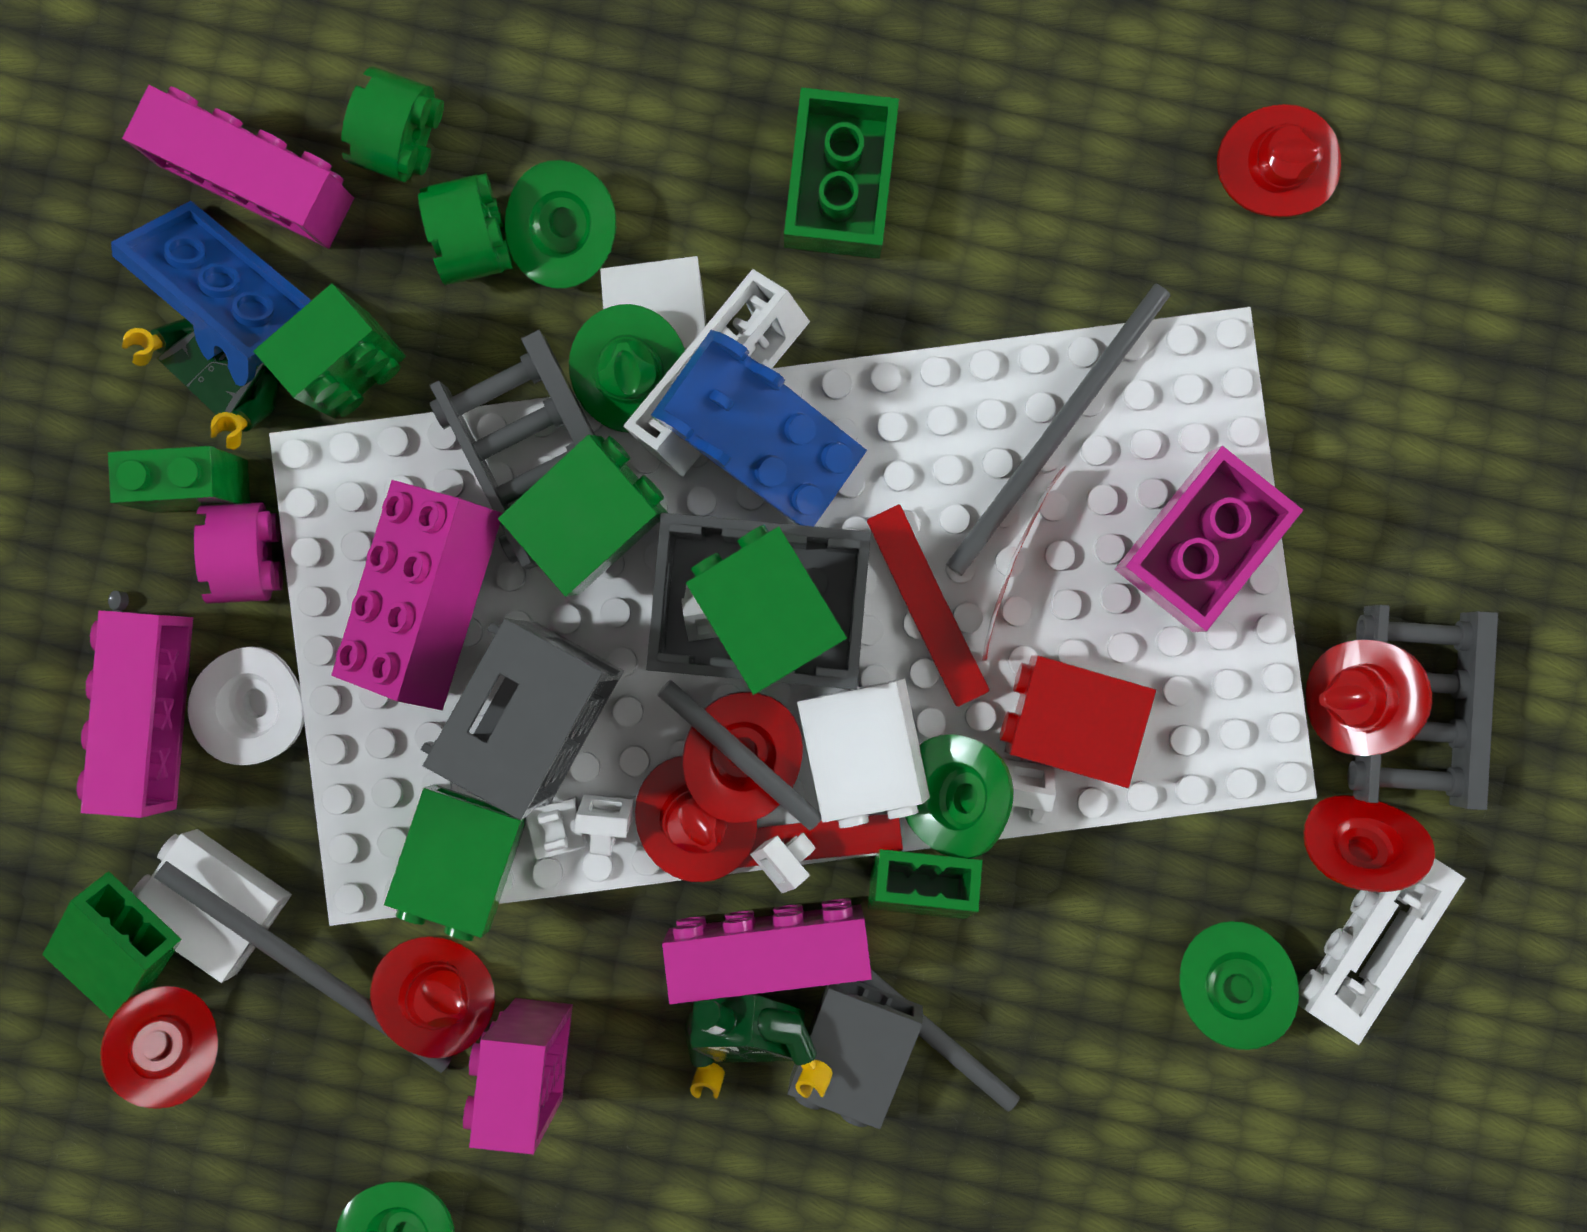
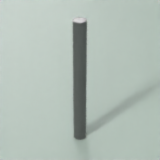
[657,680,822,831]
[861,970,1020,1112]

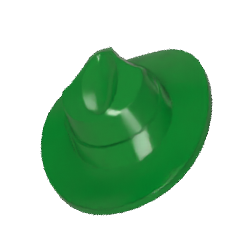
[505,160,616,288]
[569,304,685,433]
[905,734,1014,859]
[1179,921,1299,1050]
[336,1181,455,1232]

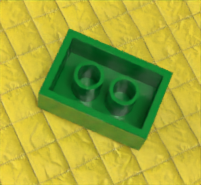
[784,87,899,259]
[253,283,406,418]

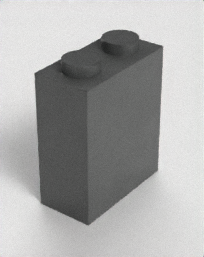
[787,981,923,1129]

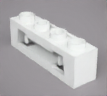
[623,269,810,477]
[1298,859,1466,1045]

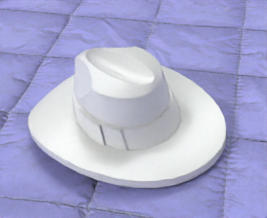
[188,646,304,765]

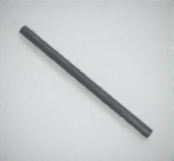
[946,284,1171,576]
[154,861,452,1073]

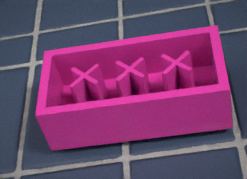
[122,85,354,249]
[331,480,503,711]
[77,610,193,818]
[662,898,872,1004]
[463,998,573,1155]

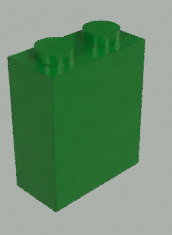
[498,434,668,597]
[108,446,250,513]
[686,524,847,695]
[384,784,527,941]
[868,849,983,919]
[42,871,182,1019]

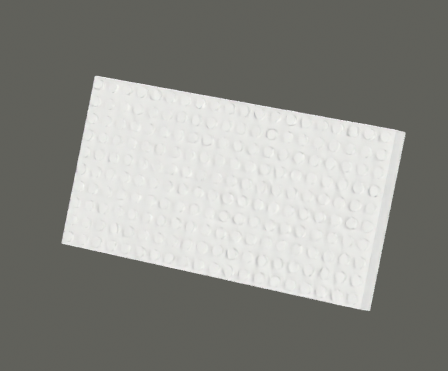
[269,307,1317,926]

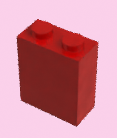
[999,655,1156,789]

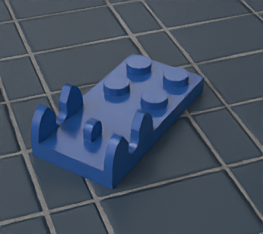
[111,201,312,386]
[651,330,867,527]

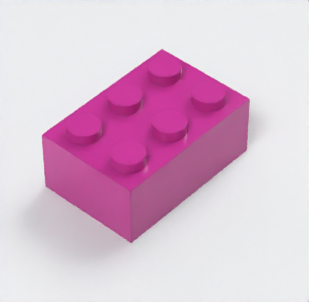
[1114,445,1303,632]

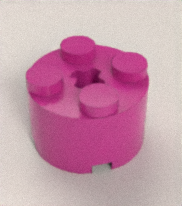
[194,503,283,604]

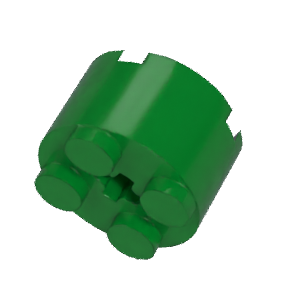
[341,66,444,182]
[418,173,513,286]

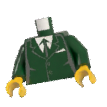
[122,318,280,450]
[685,995,833,1099]

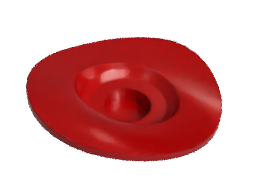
[1217,104,1341,218]
[1306,640,1432,756]
[682,692,803,823]
[635,755,757,882]
[1303,795,1435,892]
[370,937,495,1058]
[100,986,218,1109]

